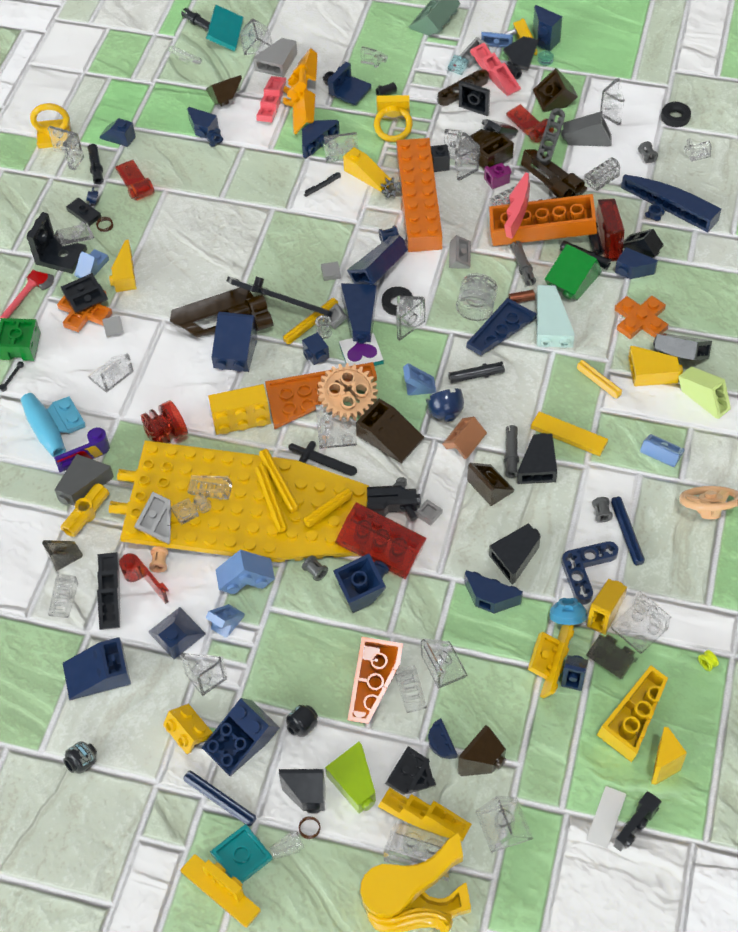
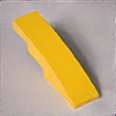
[378,787,472,841]

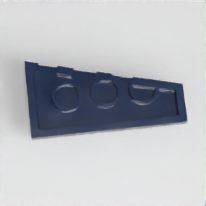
[466,298,537,356]

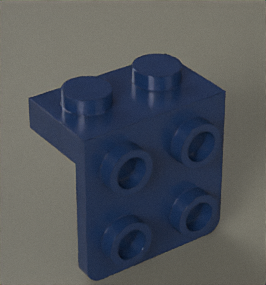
[327,61,372,105]

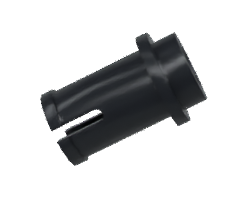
[505,61,522,79]
[376,82,397,96]

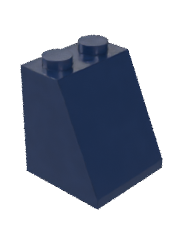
[211,312,257,372]

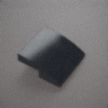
[60,273,108,314]

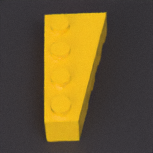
[597,665,668,762]

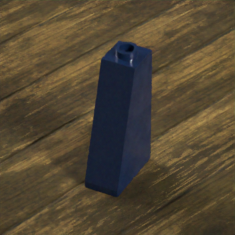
[347,235,408,284]
[341,283,377,344]

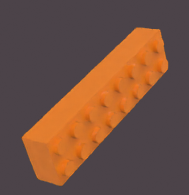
[396,138,442,252]

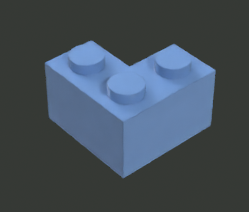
[215,550,275,594]

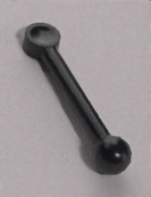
[0,361,24,392]

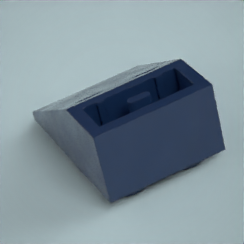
[62,637,131,700]
[201,698,280,776]

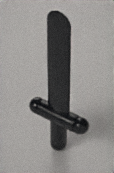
[288,441,357,476]

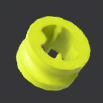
[698,650,719,671]

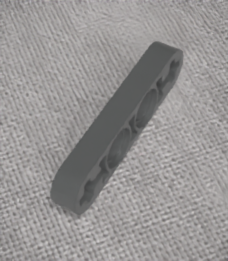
[536,108,565,166]

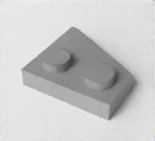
[134,492,171,544]

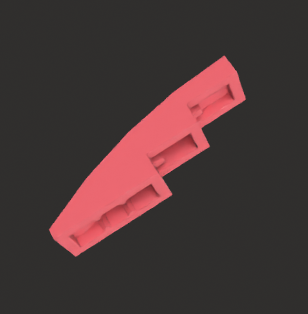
[470,43,521,96]
[257,76,286,122]
[504,173,530,238]

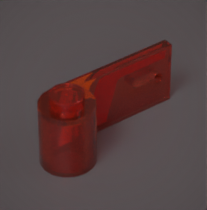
[506,104,554,143]
[115,160,155,201]
[119,553,169,604]

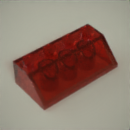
[335,502,427,580]

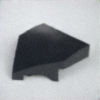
[503,36,539,70]
[481,119,519,136]
[385,746,436,795]

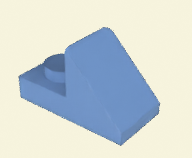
[74,249,109,278]
[403,363,436,396]
[206,604,245,638]

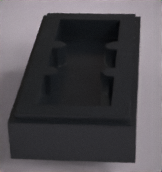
[66,197,102,226]

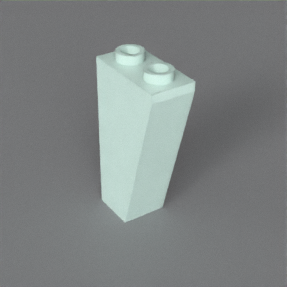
[537,285,575,348]

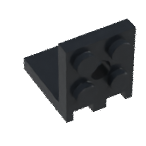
[27,212,87,274]

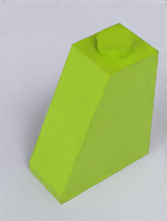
[325,742,376,814]

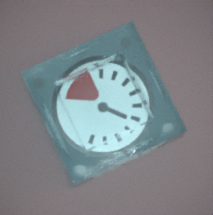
[447,55,469,75]

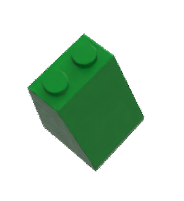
[545,244,602,300]

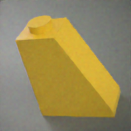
[628,346,683,386]
[587,579,627,635]

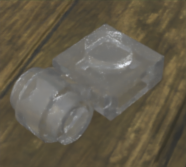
[171,494,211,525]

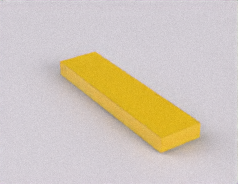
[531,411,608,456]

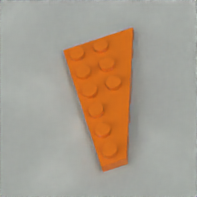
[265,362,377,429]

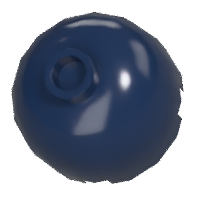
[426,388,464,422]

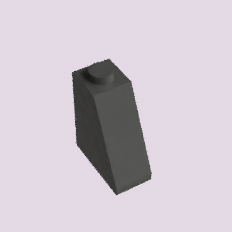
[561,111,612,147]
[54,454,114,506]

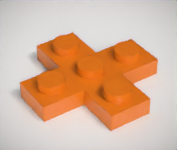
[57,290,112,332]
[615,296,669,339]

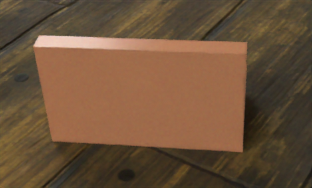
[442,416,487,459]

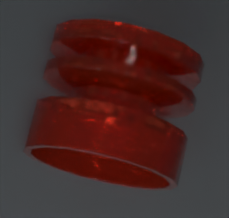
[140,400,188,444]

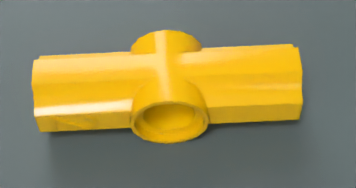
[60,483,110,537]

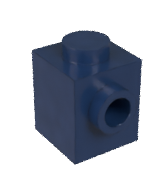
[302,332,329,365]

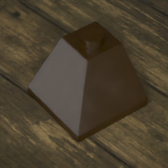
[533,68,578,112]
[206,75,242,106]
[458,725,506,776]

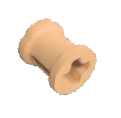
[149,546,168,573]

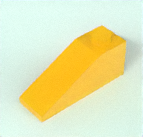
[343,147,392,192]
[109,239,137,292]

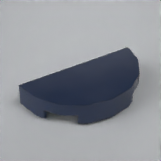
[428,718,458,759]

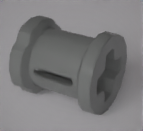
[638,141,658,164]
[592,497,613,523]
[302,555,328,581]

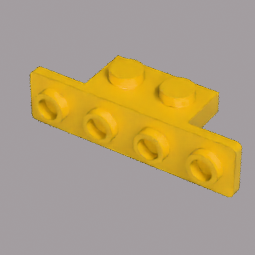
[527,625,574,699]
[180,854,261,928]

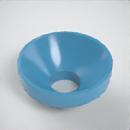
[549,598,587,625]

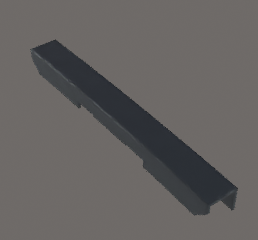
[304,172,341,197]

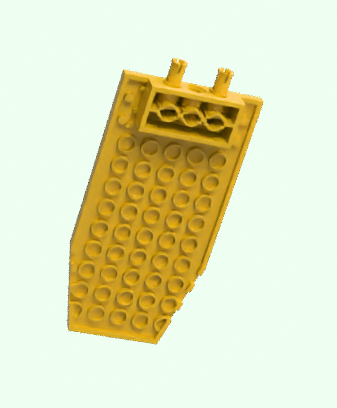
[109,440,369,562]

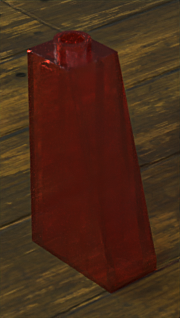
[597,199,625,261]

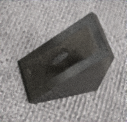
[42,540,83,571]

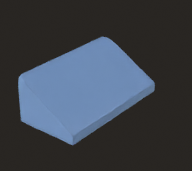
[481,32,513,48]
[640,434,685,467]

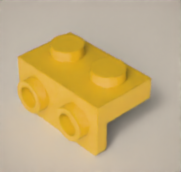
[163,703,213,754]

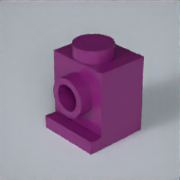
[484,163,512,190]

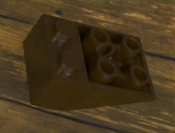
[456,129,514,170]
[356,398,424,464]

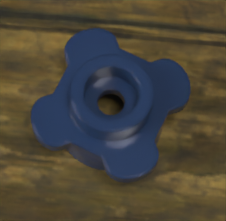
[206,128,223,147]
[86,187,98,205]
[645,204,665,221]

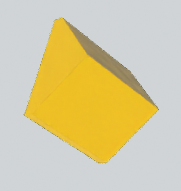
[651,727,687,785]

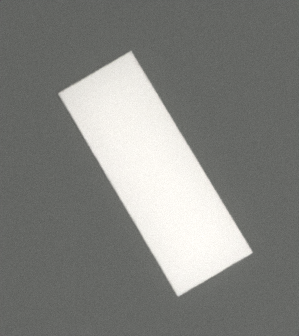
[586,786,626,849]

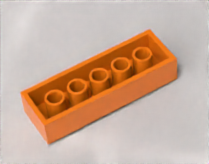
[489,194,597,246]

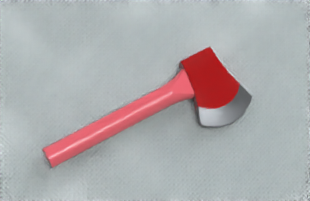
[0,270,54,318]

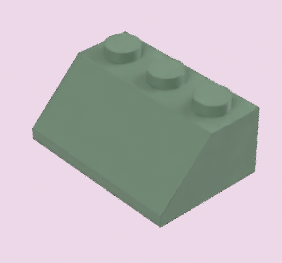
[409,0,461,36]

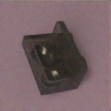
[586,634,638,679]

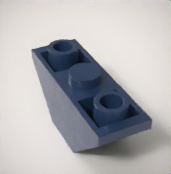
[302,120,340,159]
[464,570,523,614]

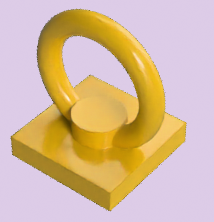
[374,95,413,142]
[30,103,71,149]

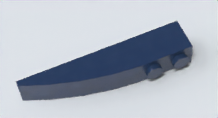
[621,174,721,233]

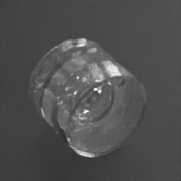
[456,273,498,321]

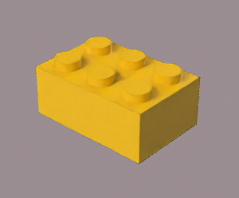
[208,384,271,435]

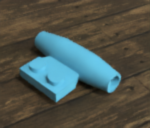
[21,393,85,457]

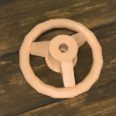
[679,486,738,519]

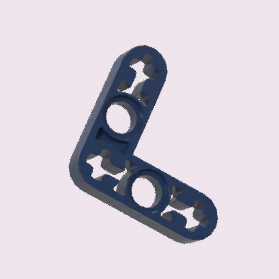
[562,541,619,605]

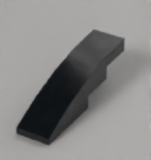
[97,552,120,630]

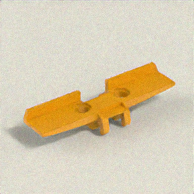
[283,48,318,134]

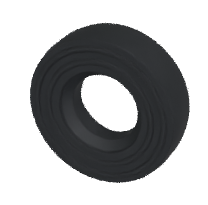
[661,102,691,127]
[382,286,414,316]

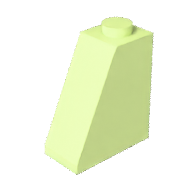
[678,367,731,419]

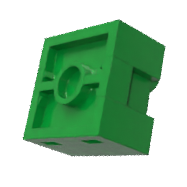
[0,318,41,361]

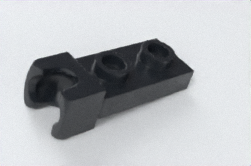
[613,791,662,852]

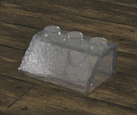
[383,819,453,882]

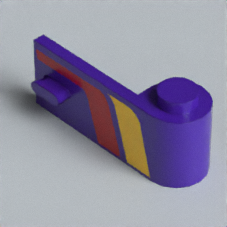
[54,427,110,472]

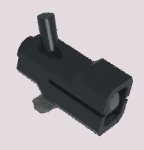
[367,477,421,521]

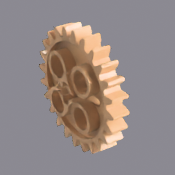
[317,363,378,421]

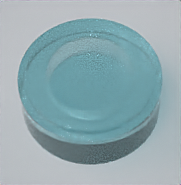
[538,51,554,66]

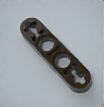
[437,69,489,106]

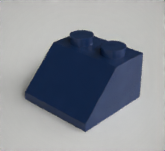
[533,5,562,52]
[333,553,386,613]

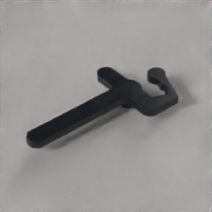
[226,276,333,317]

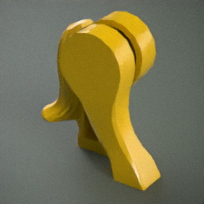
[360,832,471,932]

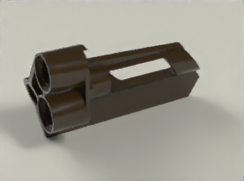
[521,149,587,198]
[169,287,274,338]

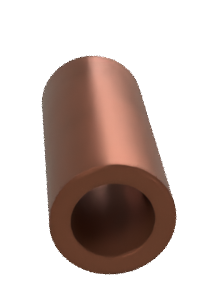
[508,290,535,303]

